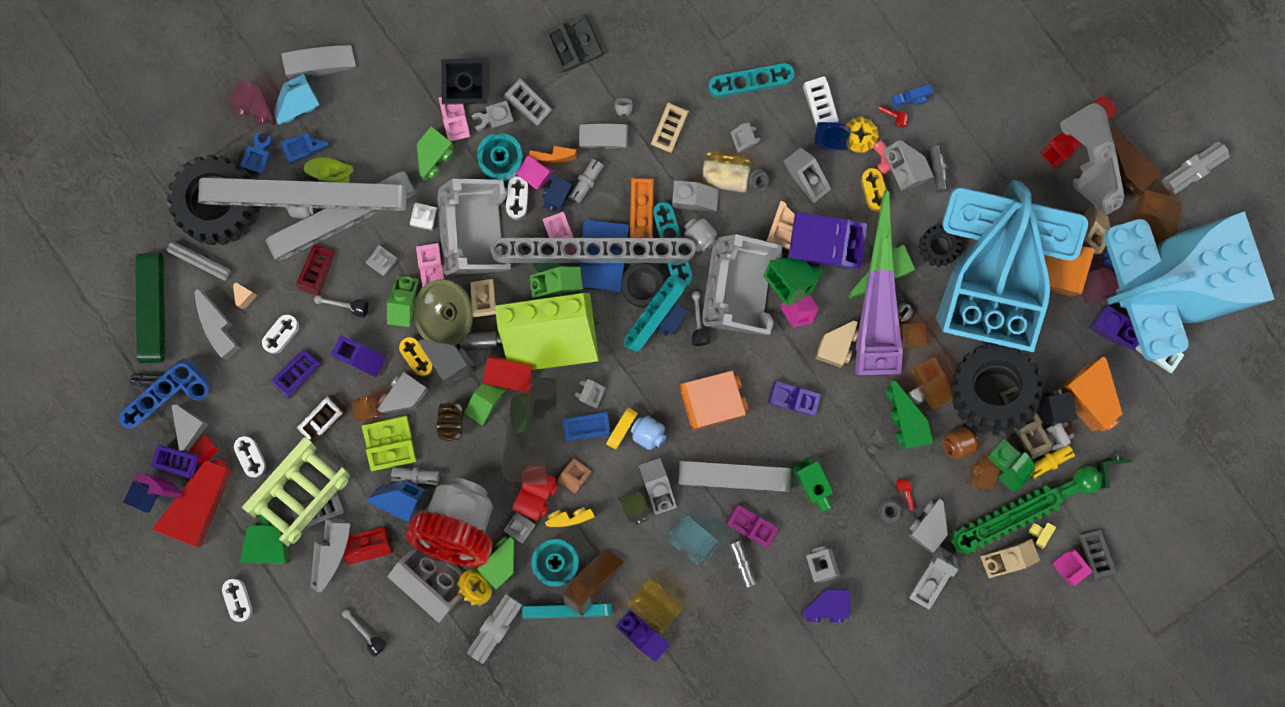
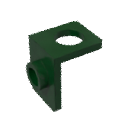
[1097,455,1134,489]

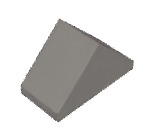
[172,405,208,452]

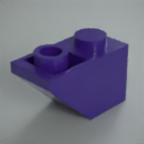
[1089,306,1139,350]
[331,335,386,378]
[801,589,850,623]
[616,609,670,662]

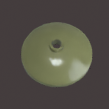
[414,279,473,346]

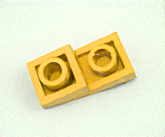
[545,507,595,527]

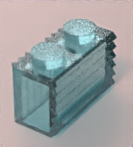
[668,514,721,565]

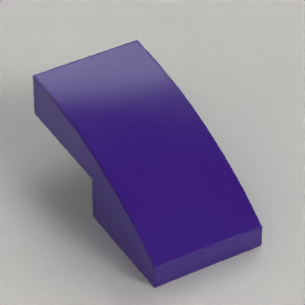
[768,381,821,416]

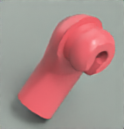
[873,140,892,174]

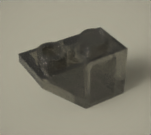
[618,489,651,526]

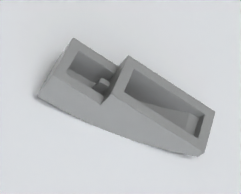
[281,45,357,80]
[195,289,241,360]
[310,519,350,592]

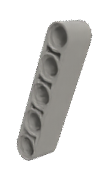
[678,461,792,492]

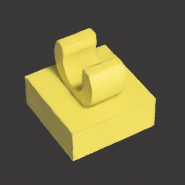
[1029,523,1056,549]

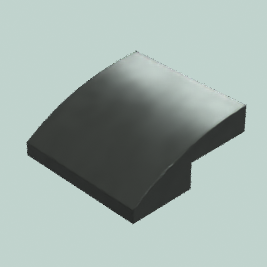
[543,14,604,73]

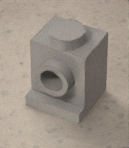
[806,546,841,583]

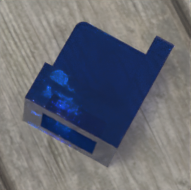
[814,122,851,151]
[123,481,163,513]

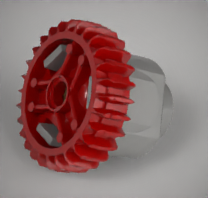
[406,478,493,568]

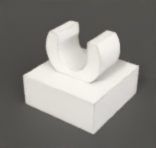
[410,203,438,231]

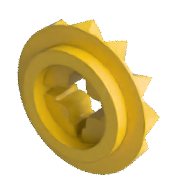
[842,116,879,153]
[457,570,492,606]

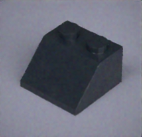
[441,58,489,105]

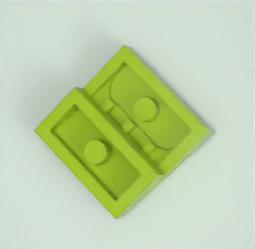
[362,414,416,471]

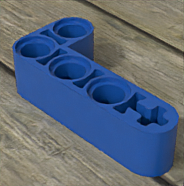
[119,359,211,428]

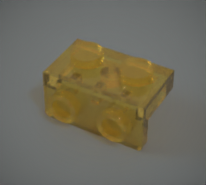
[701,152,750,193]
[626,578,684,635]

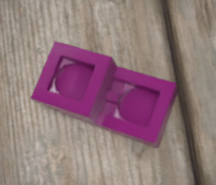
[136,473,182,498]
[725,504,779,548]

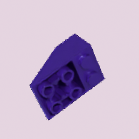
[788,212,867,270]

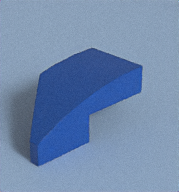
[280,133,329,165]

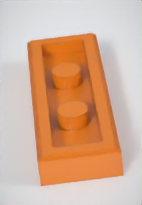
[630,178,654,238]

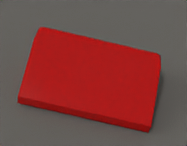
[483,356,533,392]
[343,526,392,565]

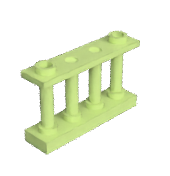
[242,437,350,546]

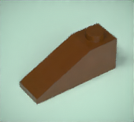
[1110,126,1161,197]
[562,549,624,617]

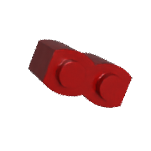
[512,467,559,521]

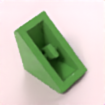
[464,383,508,426]

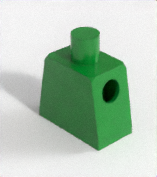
[764,258,822,306]
[790,457,833,512]
[240,515,289,564]

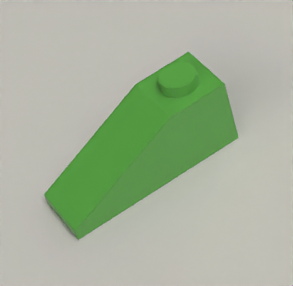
[848,244,915,299]

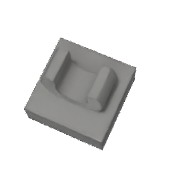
[730,123,760,153]
[366,245,398,277]
[575,379,606,409]
[1044,423,1074,451]
[504,512,536,544]

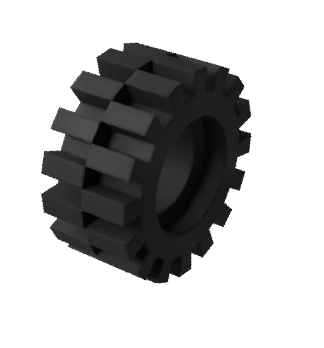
[918,224,962,267]

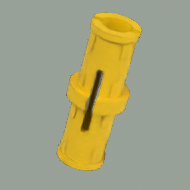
[1031,445,1075,479]

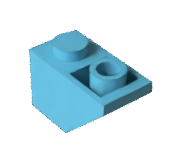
[274,74,319,124]

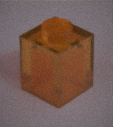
[900,323,927,350]

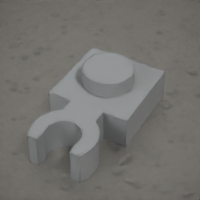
[472,101,514,131]

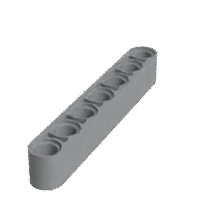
[265,172,415,261]

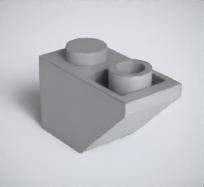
[883,140,934,191]
[377,372,429,414]
[639,458,677,515]
[908,499,948,553]

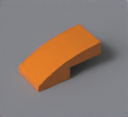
[529,146,577,166]

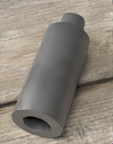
[459,331,502,349]

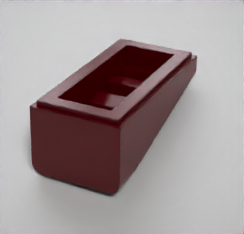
[296,244,335,295]

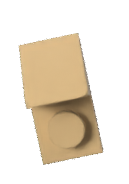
[470,279,496,317]

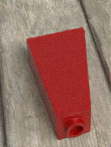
[1039,95,1119,169]
[153,458,233,547]

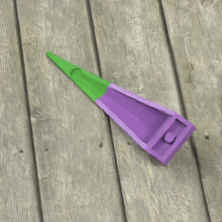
[855,190,903,375]

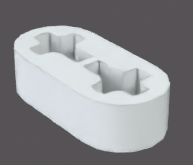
[506,176,529,220]
[262,315,299,354]
[234,436,267,478]
[222,579,253,622]

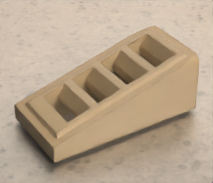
[651,103,689,153]

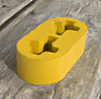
[861,168,886,212]
[399,337,434,377]
[606,407,638,450]

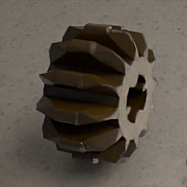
[437,402,463,441]

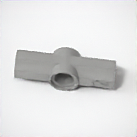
[1162,141,1230,195]
[467,594,522,664]

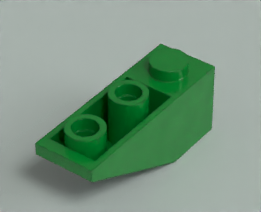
[885,381,933,450]

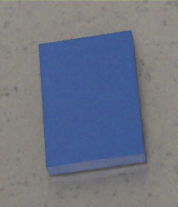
[578,220,629,293]

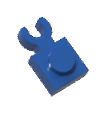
[891,84,933,108]
[240,132,273,175]

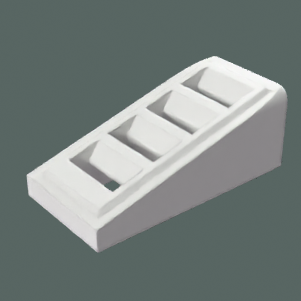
[803,76,839,128]

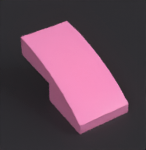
[438,97,470,141]
[542,211,577,255]
[416,243,445,288]

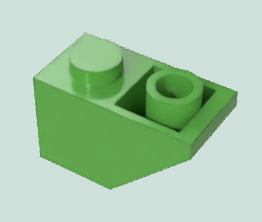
[417,127,454,182]
[530,267,583,298]
[387,276,419,327]
[477,537,516,589]

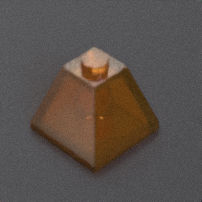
[1132,190,1182,245]

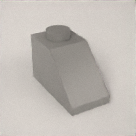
[783,148,831,203]
[672,181,719,212]

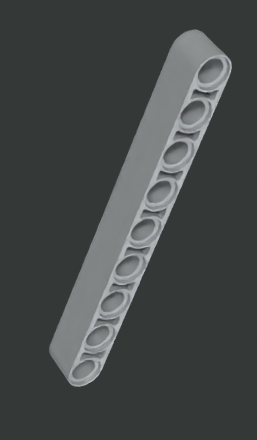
[198,178,407,211]
[491,238,696,263]

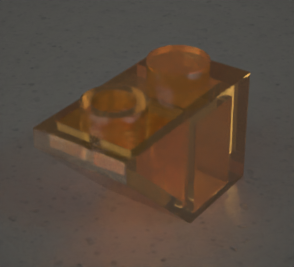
[910,357,953,410]

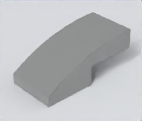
[579,124,628,149]

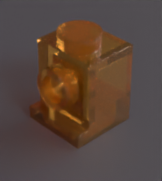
[351,396,381,423]
[966,455,999,491]

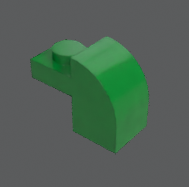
[987,439,1035,493]

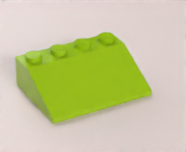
[495,293,599,370]

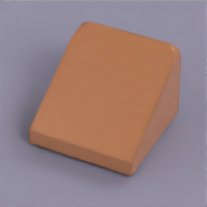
[558,458,592,493]

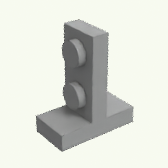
[909,546,958,610]

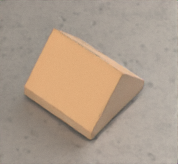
[233,283,257,309]

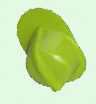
[304,157,354,183]

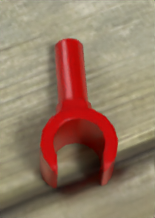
[879,105,908,128]
[896,479,915,510]

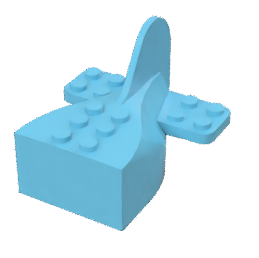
[936,180,1088,352]
[1104,211,1275,361]

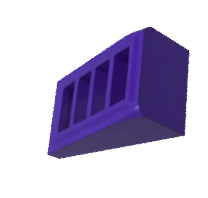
[271,349,321,399]
[151,445,200,479]

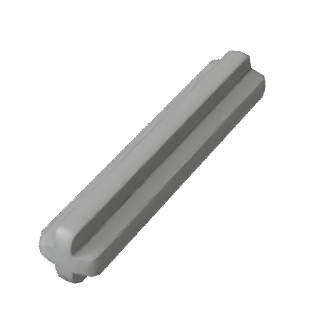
[167,241,231,280]

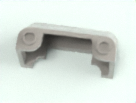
[1060,103,1124,216]
[438,179,512,275]
[702,234,783,335]

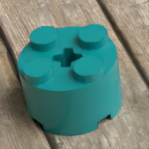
[477,133,524,184]
[532,539,579,586]

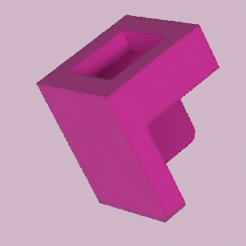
[516,156,554,190]
[781,295,819,327]
[1052,549,1093,586]

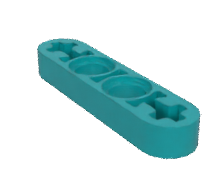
[708,64,794,98]
[653,202,692,287]
[624,275,686,352]
[522,603,612,618]

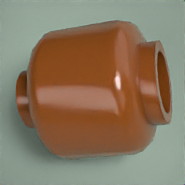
[943,427,979,460]

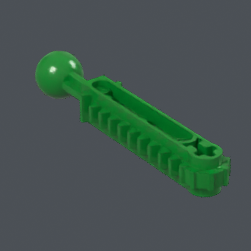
[950,465,1103,555]

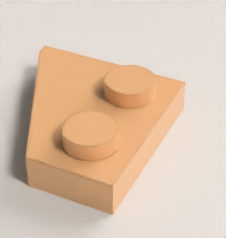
[767,201,795,250]

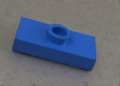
[562,412,611,442]

